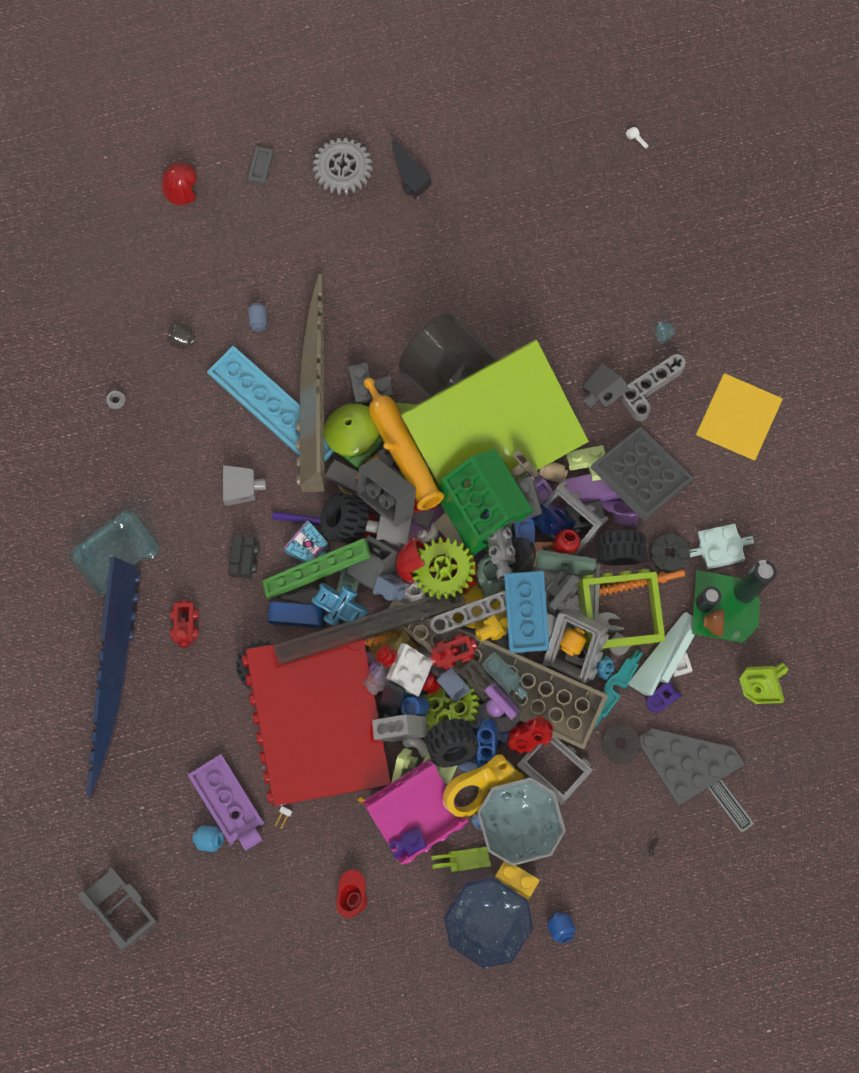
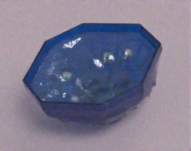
[444,877,534,969]

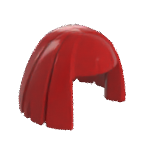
[161,162,197,205]
[395,537,436,582]

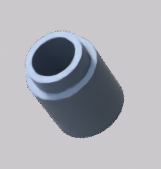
[248,303,268,332]

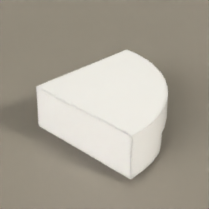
[673,653,693,677]

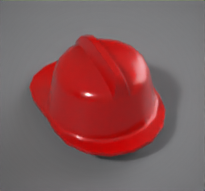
[336,869,368,918]

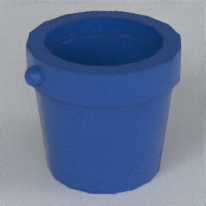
[401,695,430,717]

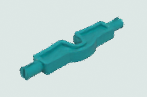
[595,650,643,727]

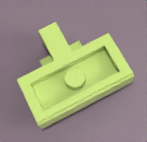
[392,748,418,783]

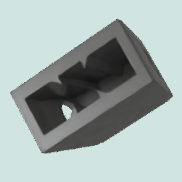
[582,364,630,409]

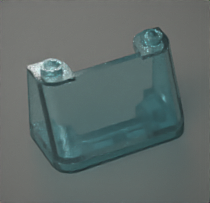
[68,509,160,595]

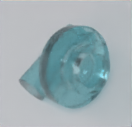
[654,322,676,345]

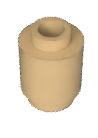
[539,462,568,484]

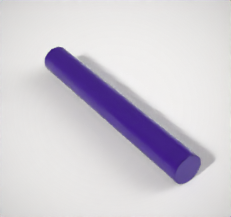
[272,511,321,525]

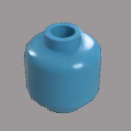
[193,825,224,852]

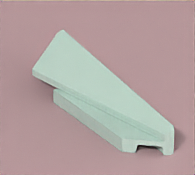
[628,612,695,696]

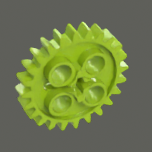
[422,679,481,730]

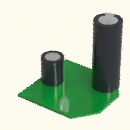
[692,560,777,643]

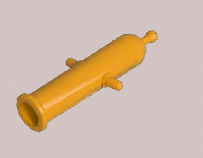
[364,378,444,510]

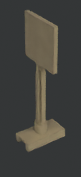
[433,450,539,546]

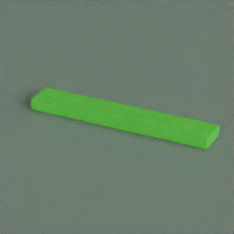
[262,538,371,599]

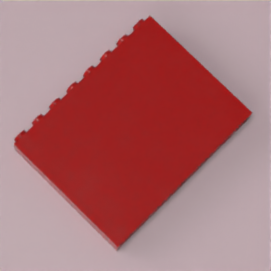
[242,630,391,807]

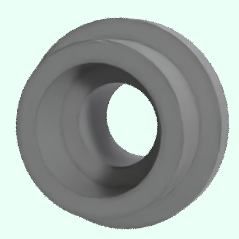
[106,390,125,409]

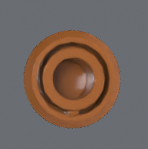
[704,609,725,637]

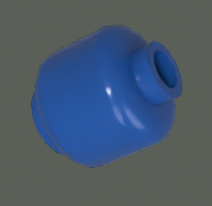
[547,912,576,944]

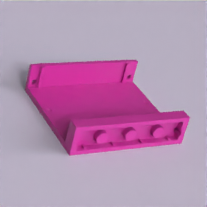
[362,759,469,865]

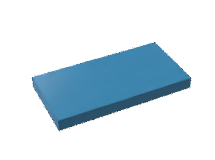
[504,571,550,653]

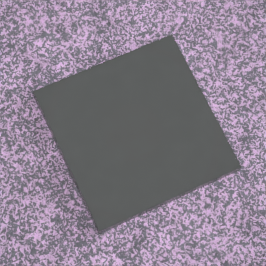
[590,426,694,521]

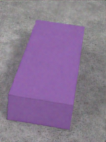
[561,474,620,507]

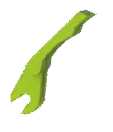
[431,847,491,872]

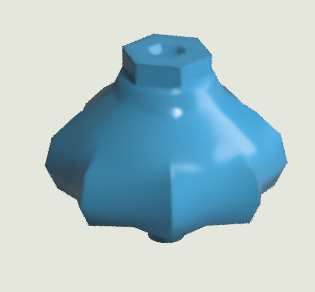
[596,656,614,680]

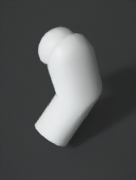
[417,522,440,543]
[403,738,428,758]

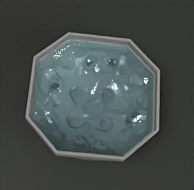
[478,778,566,866]

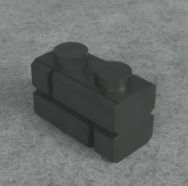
[228,535,260,579]

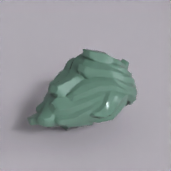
[477,554,505,603]

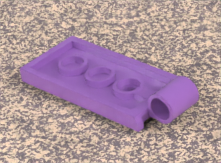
[188,754,264,851]

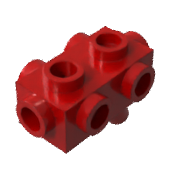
[170,600,199,648]
[430,633,478,670]
[508,715,554,753]

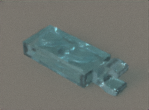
[480,652,528,699]

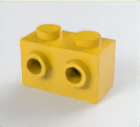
[493,861,540,902]

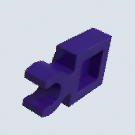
[389,828,427,858]

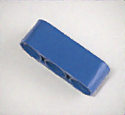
[267,602,325,628]
[477,719,497,768]

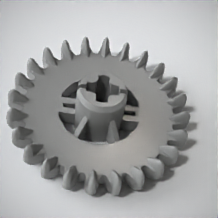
[313,138,373,195]

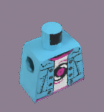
[284,521,329,563]

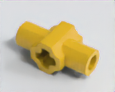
[475,615,508,642]

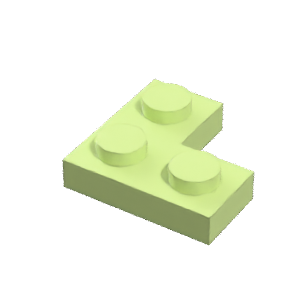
[566,445,605,481]

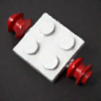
[376,643,440,697]

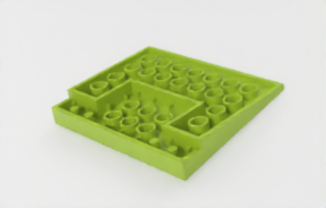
[400,339,589,489]

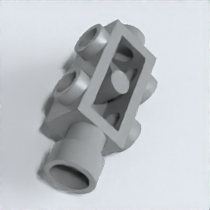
[487,525,516,581]

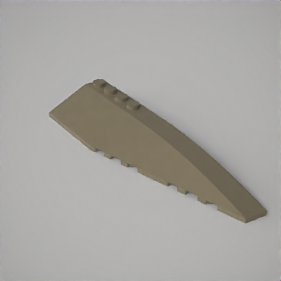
[297,274,325,492]
[386,599,609,749]

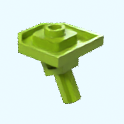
[739,663,788,704]

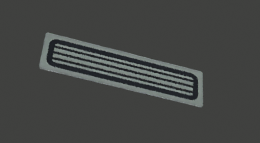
[708,780,754,832]

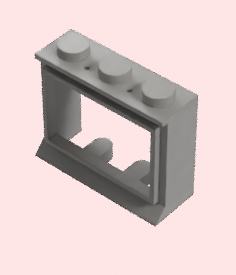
[534,481,608,556]
[543,608,609,684]
[516,735,592,807]

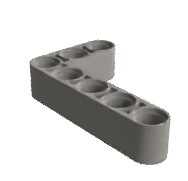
[431,591,507,635]

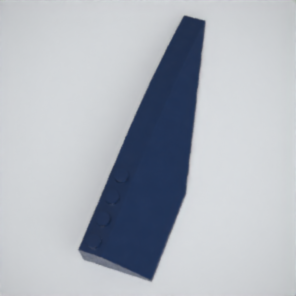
[86,557,141,798]

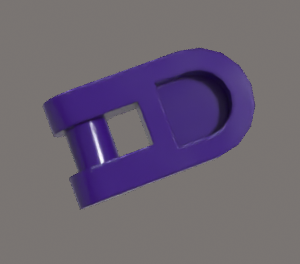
[646,680,682,713]

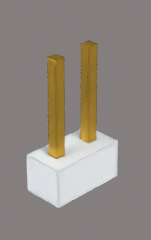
[275,806,293,829]

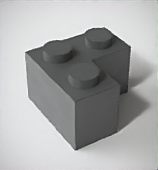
[348,363,393,406]

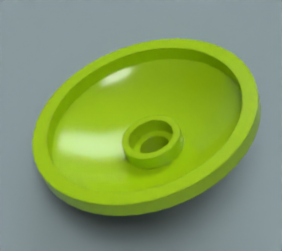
[324,404,379,456]

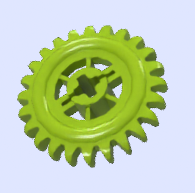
[412,537,475,599]

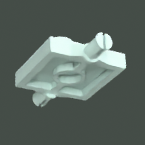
[689,524,754,569]

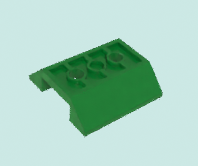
[438,449,534,556]

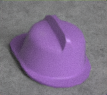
[601,498,639,527]

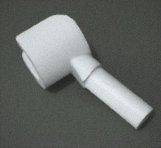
[626,127,649,149]

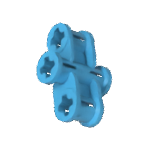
[311,583,370,628]

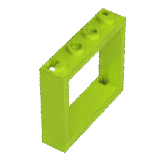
[577,569,665,651]

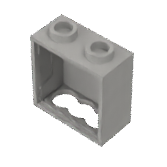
[372,714,428,742]

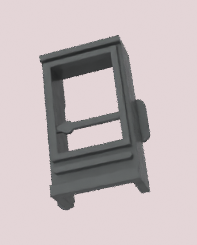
[78,867,159,949]

